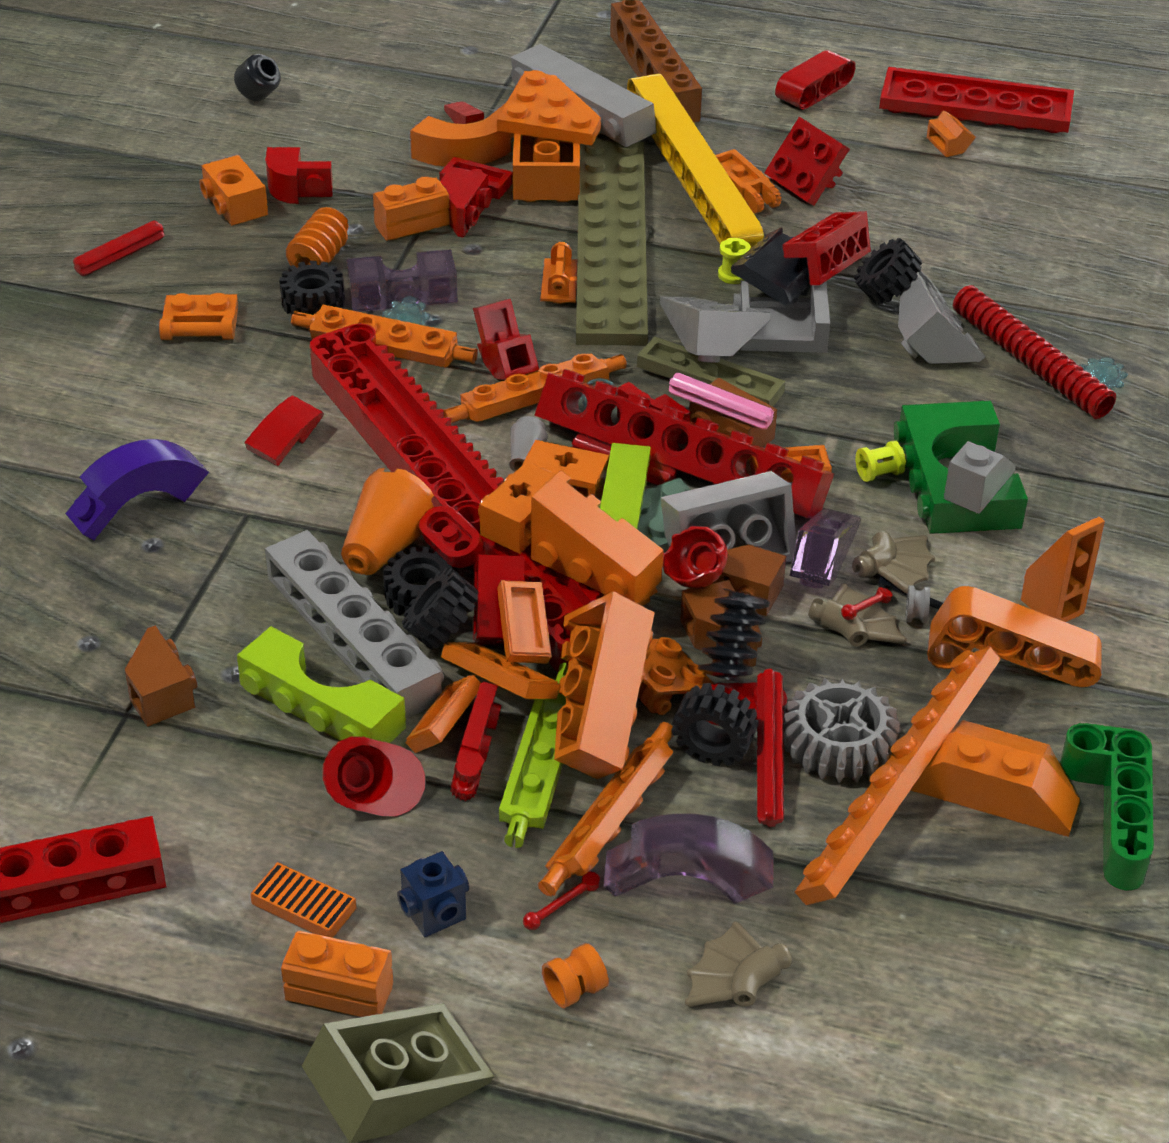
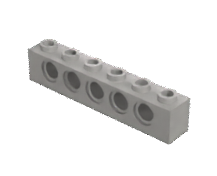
[265,530,444,719]

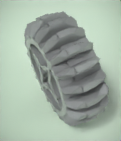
[783,678,901,783]

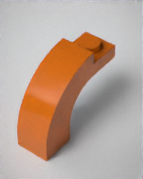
[410,103,514,167]

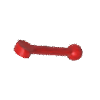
[841,587,893,620]
[522,871,600,930]

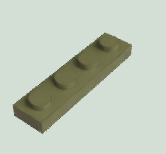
[637,336,785,407]

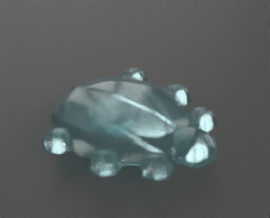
[382,296,430,325]
[1079,357,1128,389]

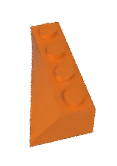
[554,591,655,779]

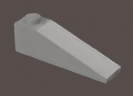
[898,271,985,364]
[660,296,771,362]

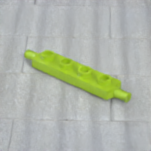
[499,663,568,848]

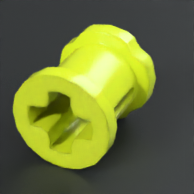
[718,238,751,284]
[855,440,906,482]

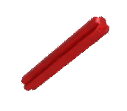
[757,669,784,827]

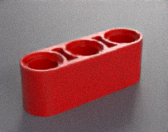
[775,50,856,110]

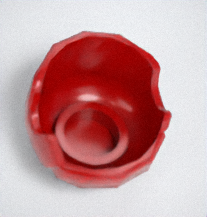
[663,526,728,589]

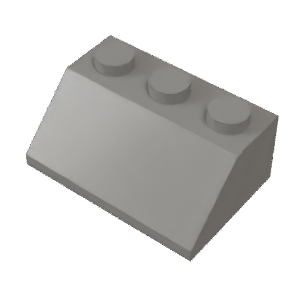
[661,471,798,562]

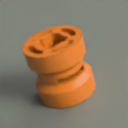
[542,943,609,1009]

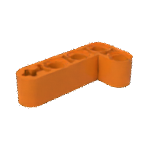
[927,586,1102,687]

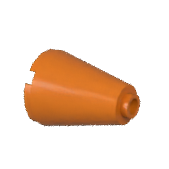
[341,468,434,575]

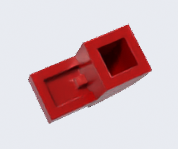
[265,147,334,204]
[473,299,539,380]

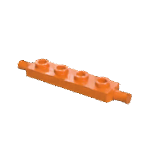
[291,304,478,368]
[443,353,627,423]
[538,722,674,897]

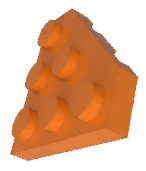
[497,70,601,146]

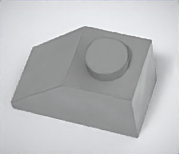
[944,441,1016,514]

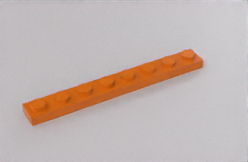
[794,646,1001,905]

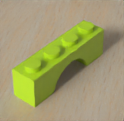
[237,626,406,743]

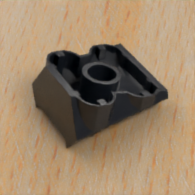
[731,227,821,306]

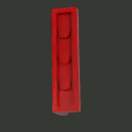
[783,211,871,285]

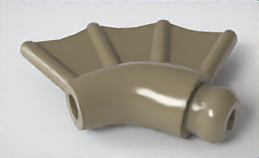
[852,531,935,594]
[808,583,907,646]
[685,921,792,1007]

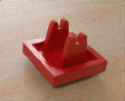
[764,117,850,206]

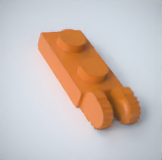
[715,149,782,213]

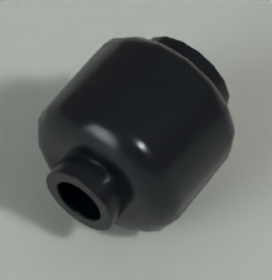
[234,54,281,101]

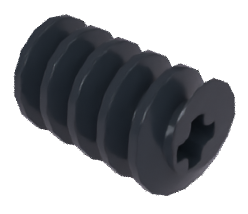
[697,589,770,683]

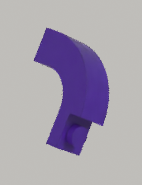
[65,439,209,540]

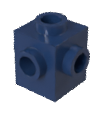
[397,851,469,938]

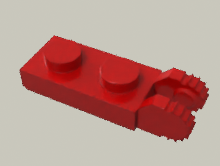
[450,681,502,801]

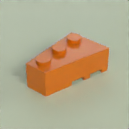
[531,470,663,604]

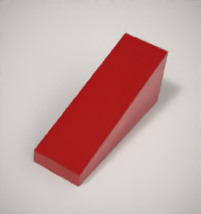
[444,101,484,124]

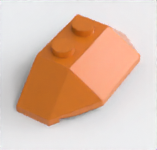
[911,720,1080,837]

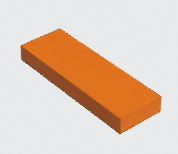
[441,642,560,699]

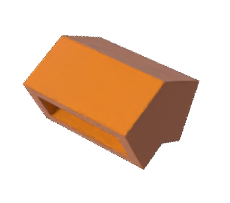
[926,110,976,157]

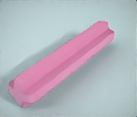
[668,373,774,430]

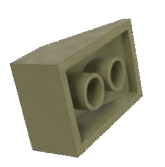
[302,1003,494,1143]

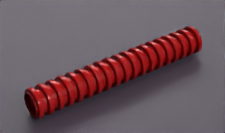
[953,285,1116,419]

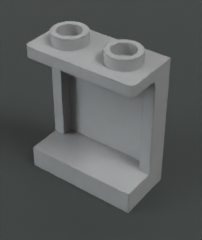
[733,281,830,353]

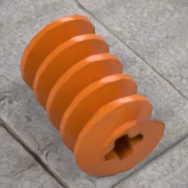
[286,207,349,268]

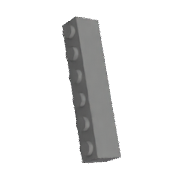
[511,44,657,147]

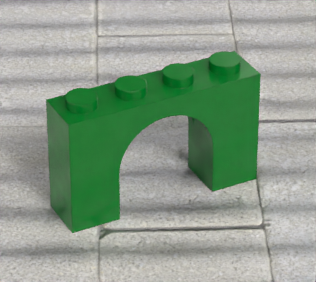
[894,401,1028,534]

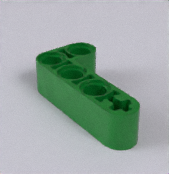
[1060,723,1154,891]

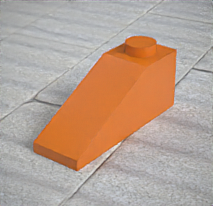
[1021,517,1105,622]

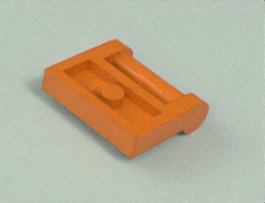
[159,293,238,340]

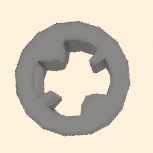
[905,585,930,623]

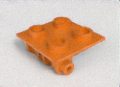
[638,637,714,715]

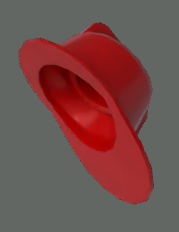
[322,736,425,817]

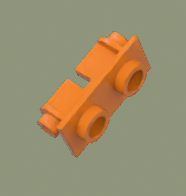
[540,242,577,304]

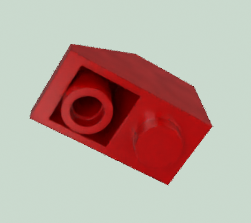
[440,167,492,238]

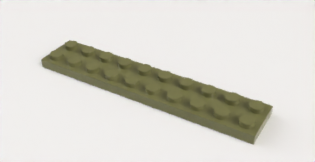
[576,139,648,346]

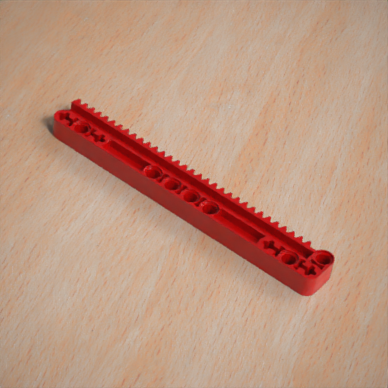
[310,323,603,673]

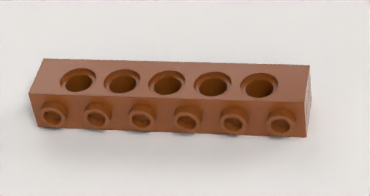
[610,0,702,122]

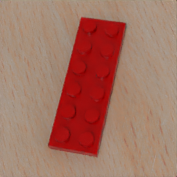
[879,67,1074,133]

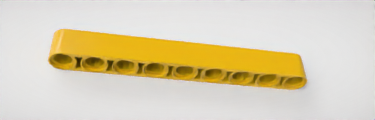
[627,73,764,248]

